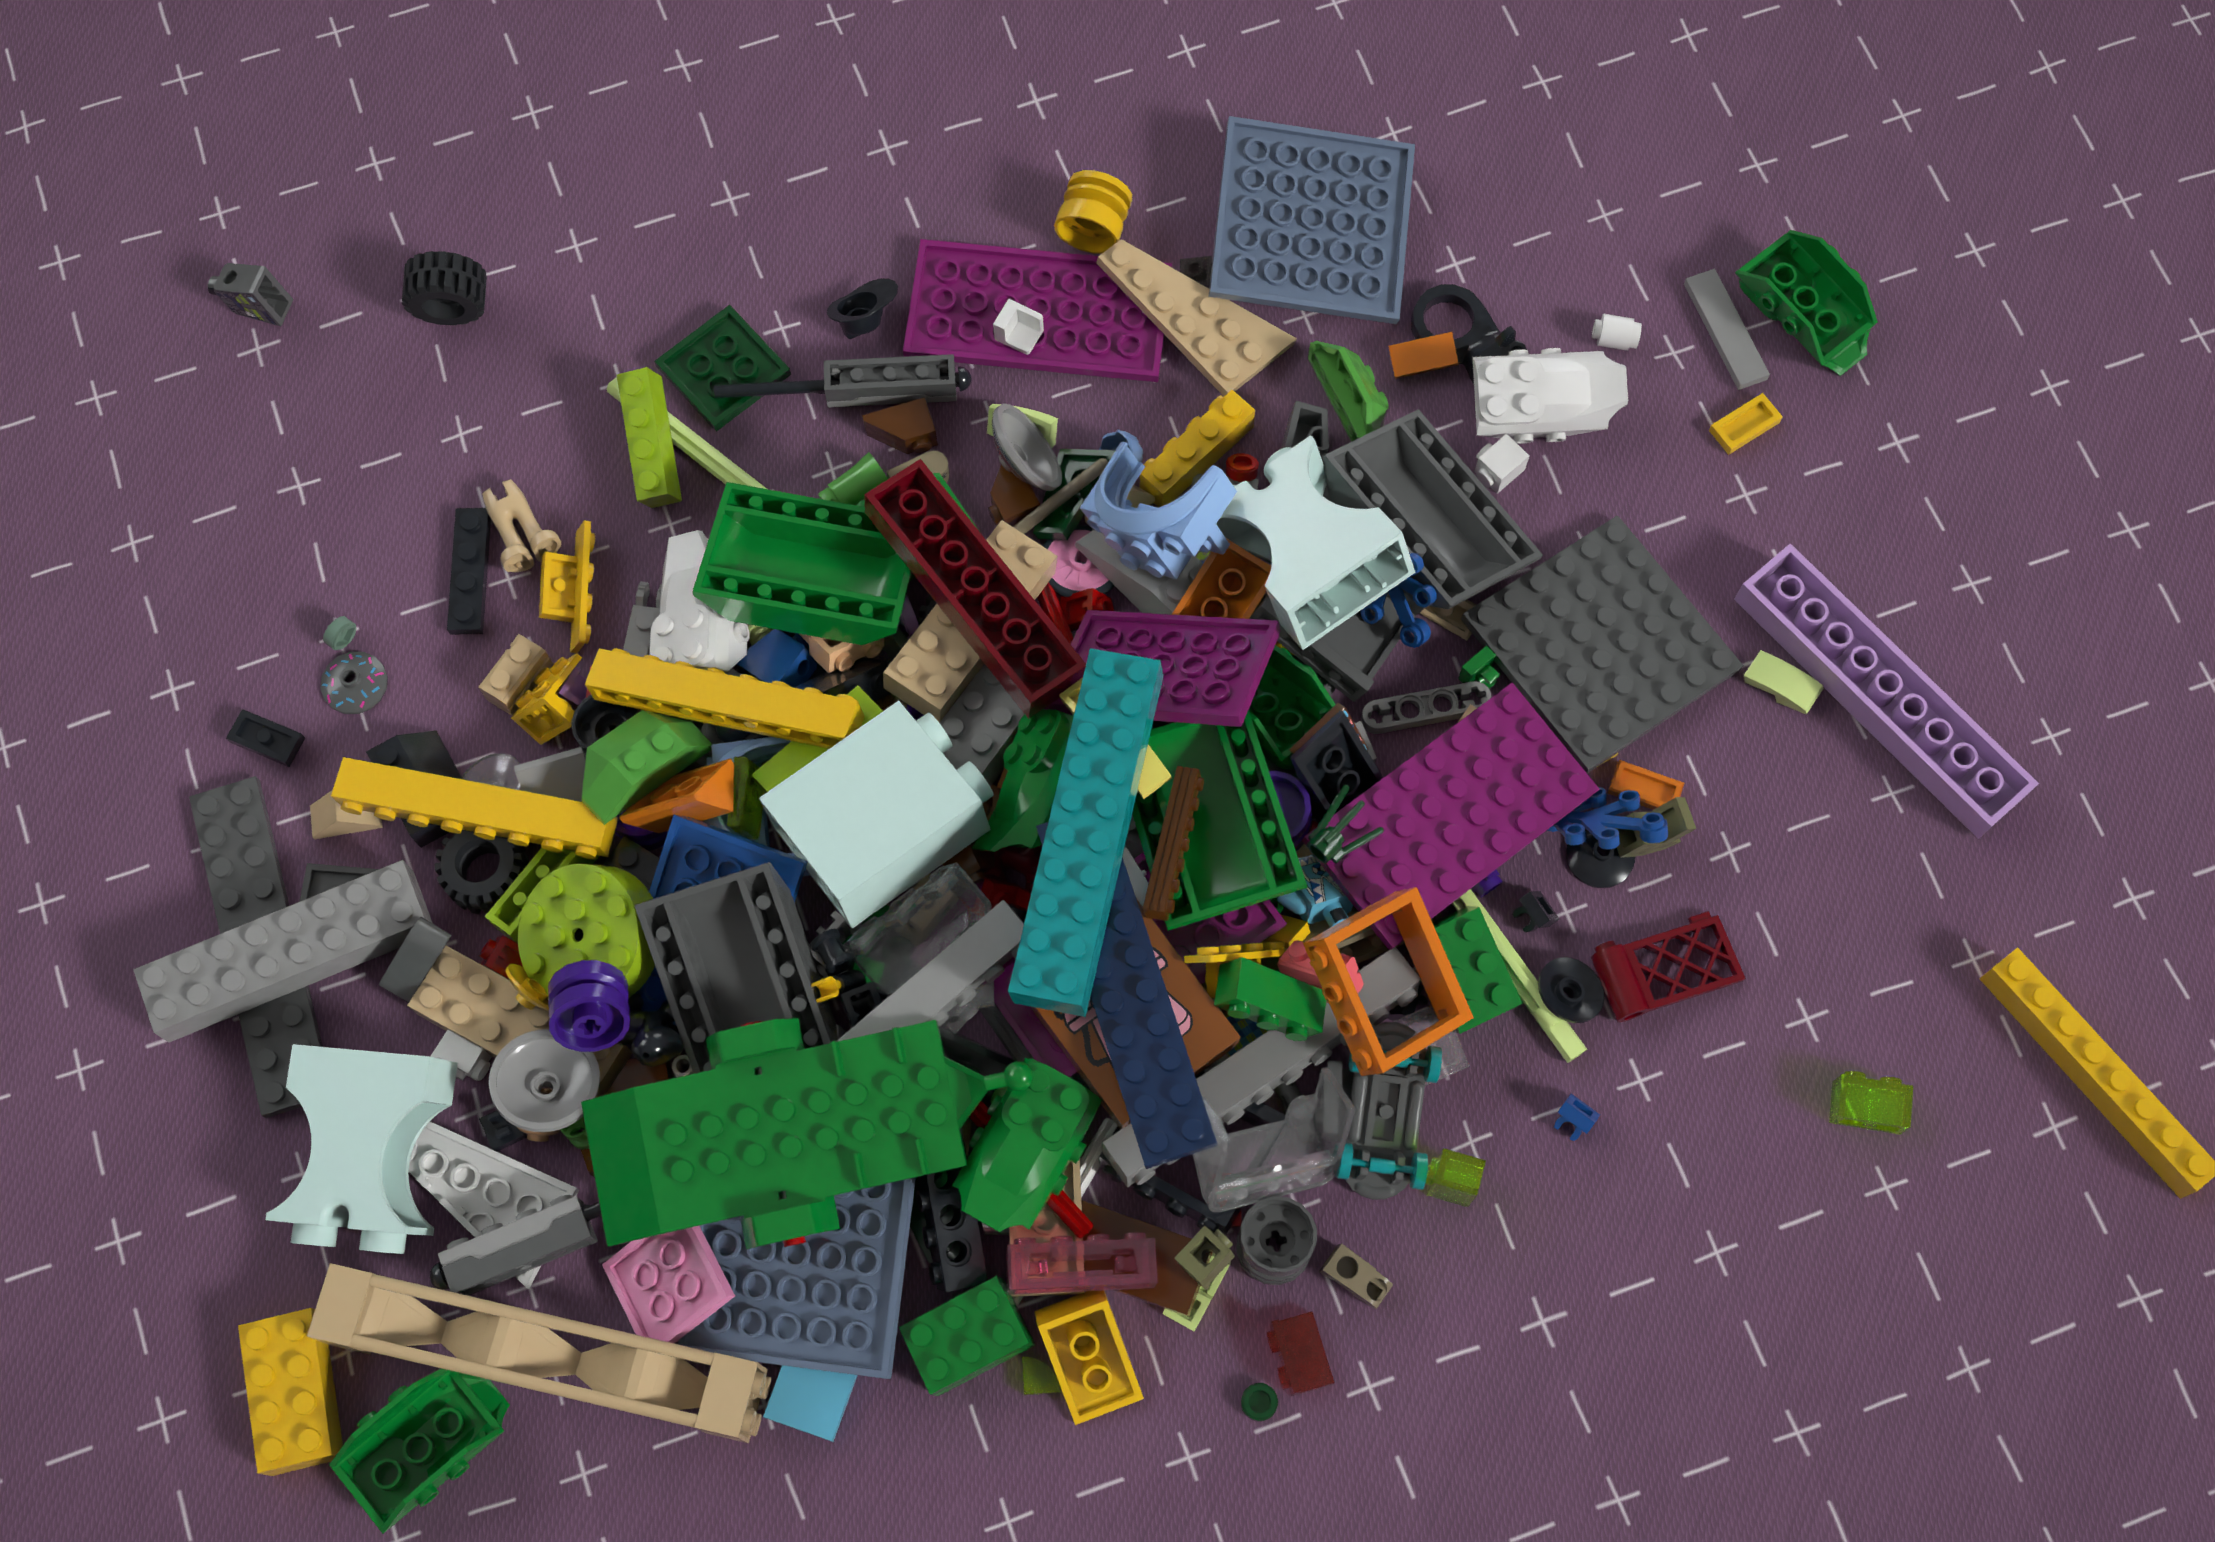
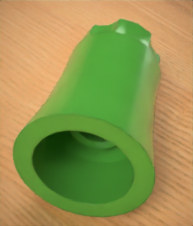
[818,452,888,505]

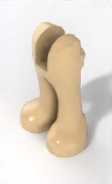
[482,479,561,572]

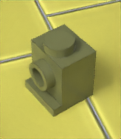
[1174,1226,1235,1290]

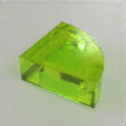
[1022,1357,1061,1395]

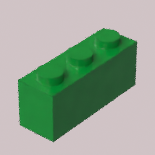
[1214,957,1326,1041]

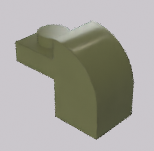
[1615,797,1697,858]

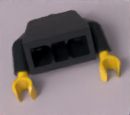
[811,970,882,1029]

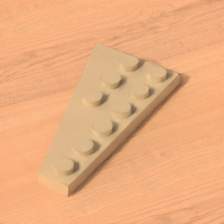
[1096,239,1297,396]

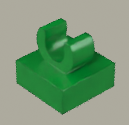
[1458,645,1499,689]

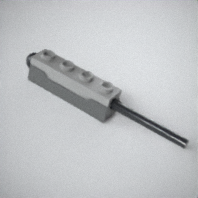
[714,354,972,407]
[430,1195,602,1296]

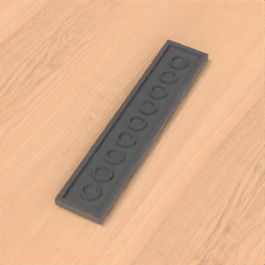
[189,776,323,1118]

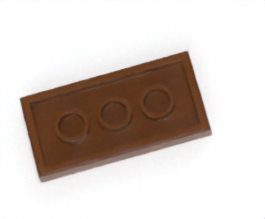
[1081,1200,1213,1317]

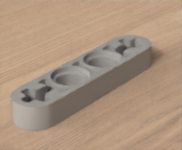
[1361,682,1491,734]

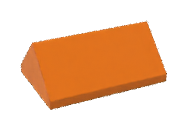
[1172,538,1271,619]
[619,758,734,833]

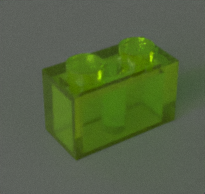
[1829,1071,1913,1135]
[1425,1148,1486,1207]

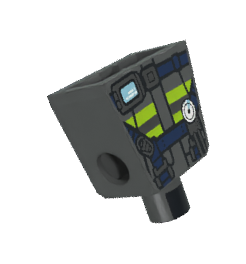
[208,263,294,326]

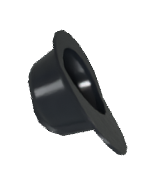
[827,278,898,339]

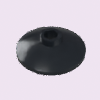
[1566,827,1635,888]
[1538,957,1604,1023]

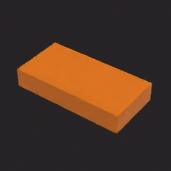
[1388,332,1459,379]
[1607,760,1684,810]

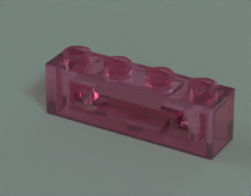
[1006,1233,1158,1295]

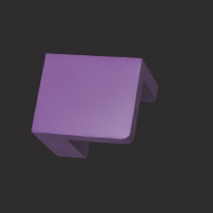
[555,666,587,711]

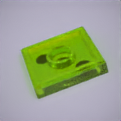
[727,757,764,840]

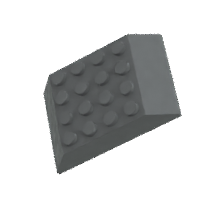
[1322,409,1543,609]
[634,862,838,1074]

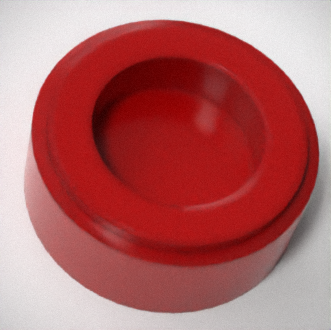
[1225,453,1259,482]

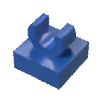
[1554,1093,1600,1141]

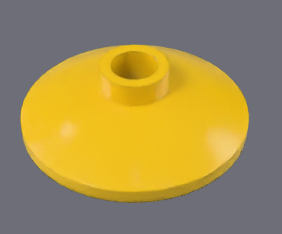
[506,964,549,1011]

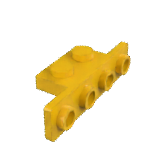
[539,520,595,653]
[1184,941,1288,998]

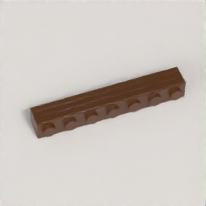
[1143,766,1204,921]

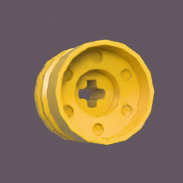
[1054,170,1132,254]

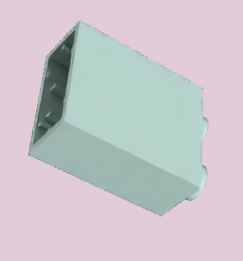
[759,701,994,928]

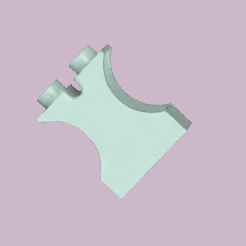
[1216,435,1415,650]
[266,1044,458,1254]

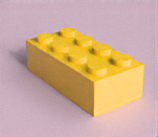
[238,1308,343,1476]

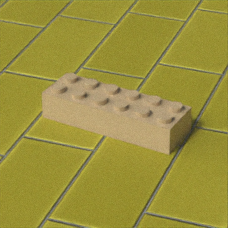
[883,520,1058,723]
[407,946,632,1097]

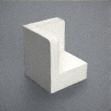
[993,299,1044,355]

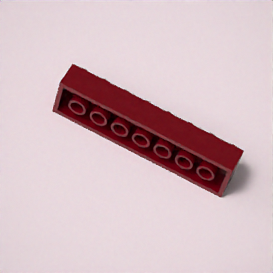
[864,459,1086,719]

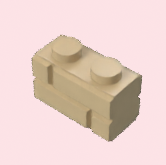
[478,634,553,716]

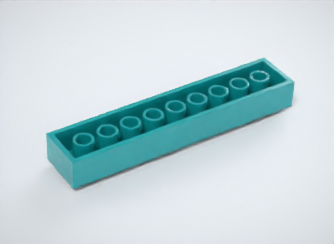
[1008,648,1164,1017]

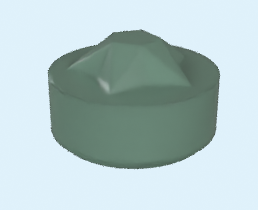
[323,616,356,650]

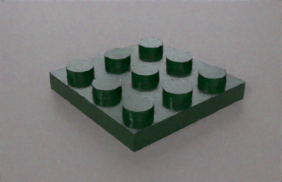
[654,304,792,432]

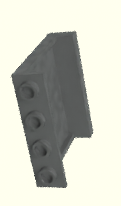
[1249,589,1425,702]

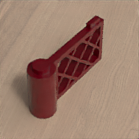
[1591,911,1746,1023]

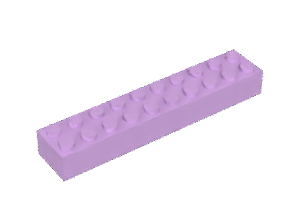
[1734,544,2039,839]

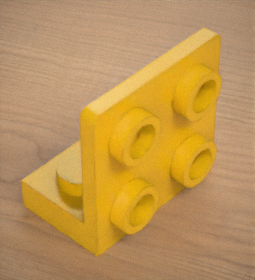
[511,653,582,745]

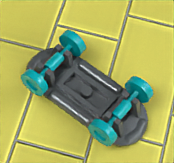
[1335,1022,1442,1200]

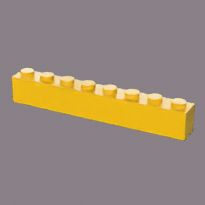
[585,648,865,749]
[331,757,618,859]
[1979,947,2215,1199]

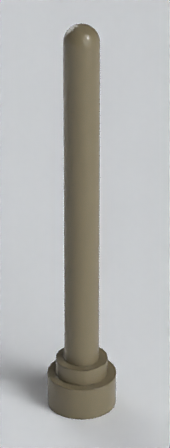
[1013,458,1108,534]

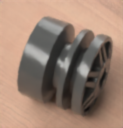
[1236,1196,1317,1285]

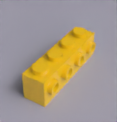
[1139,390,1255,507]

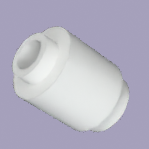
[1592,314,1642,351]

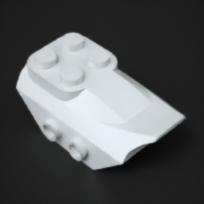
[1473,348,1628,444]
[649,530,749,672]

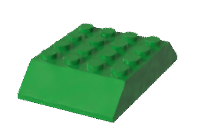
[692,482,912,645]
[1132,710,1308,931]

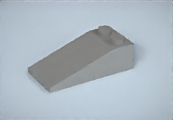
[1075,530,1203,615]

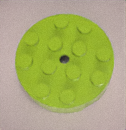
[518,864,655,998]

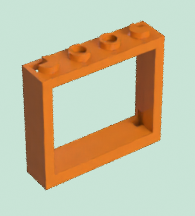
[1303,887,1474,1076]

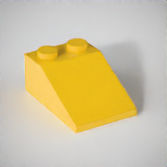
[1034,1285,1144,1425]

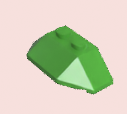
[1308,341,1389,442]
[582,710,712,825]

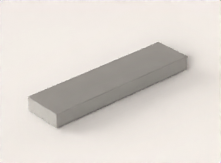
[1684,268,1770,390]

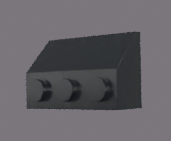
[366,730,463,848]

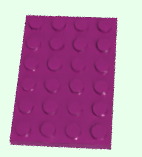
[1044,610,1281,727]

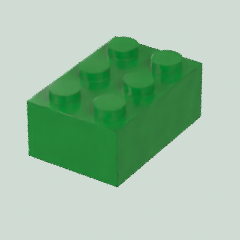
[1432,906,1523,1034]
[899,1276,1036,1396]

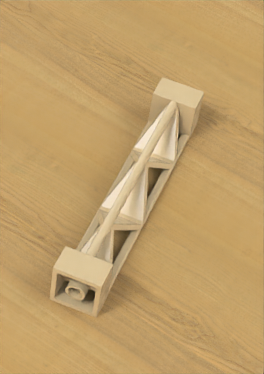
[307,1263,771,1443]

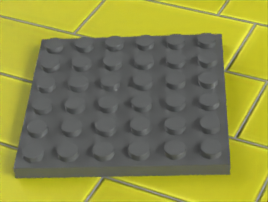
[1461,515,1744,773]

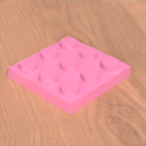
[602,1226,735,1344]

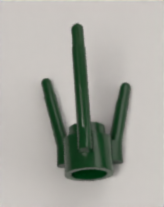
[1307,785,1384,864]

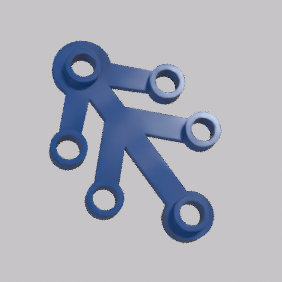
[1361,553,1437,648]
[1547,787,1668,849]

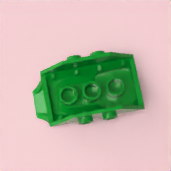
[1735,230,1878,376]
[1248,645,1336,770]
[972,709,1074,852]
[952,1058,1102,1232]
[329,1369,510,1534]

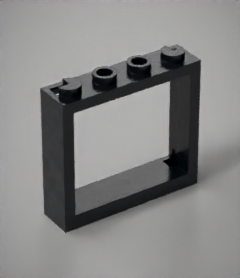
[1099,1071,1289,1236]

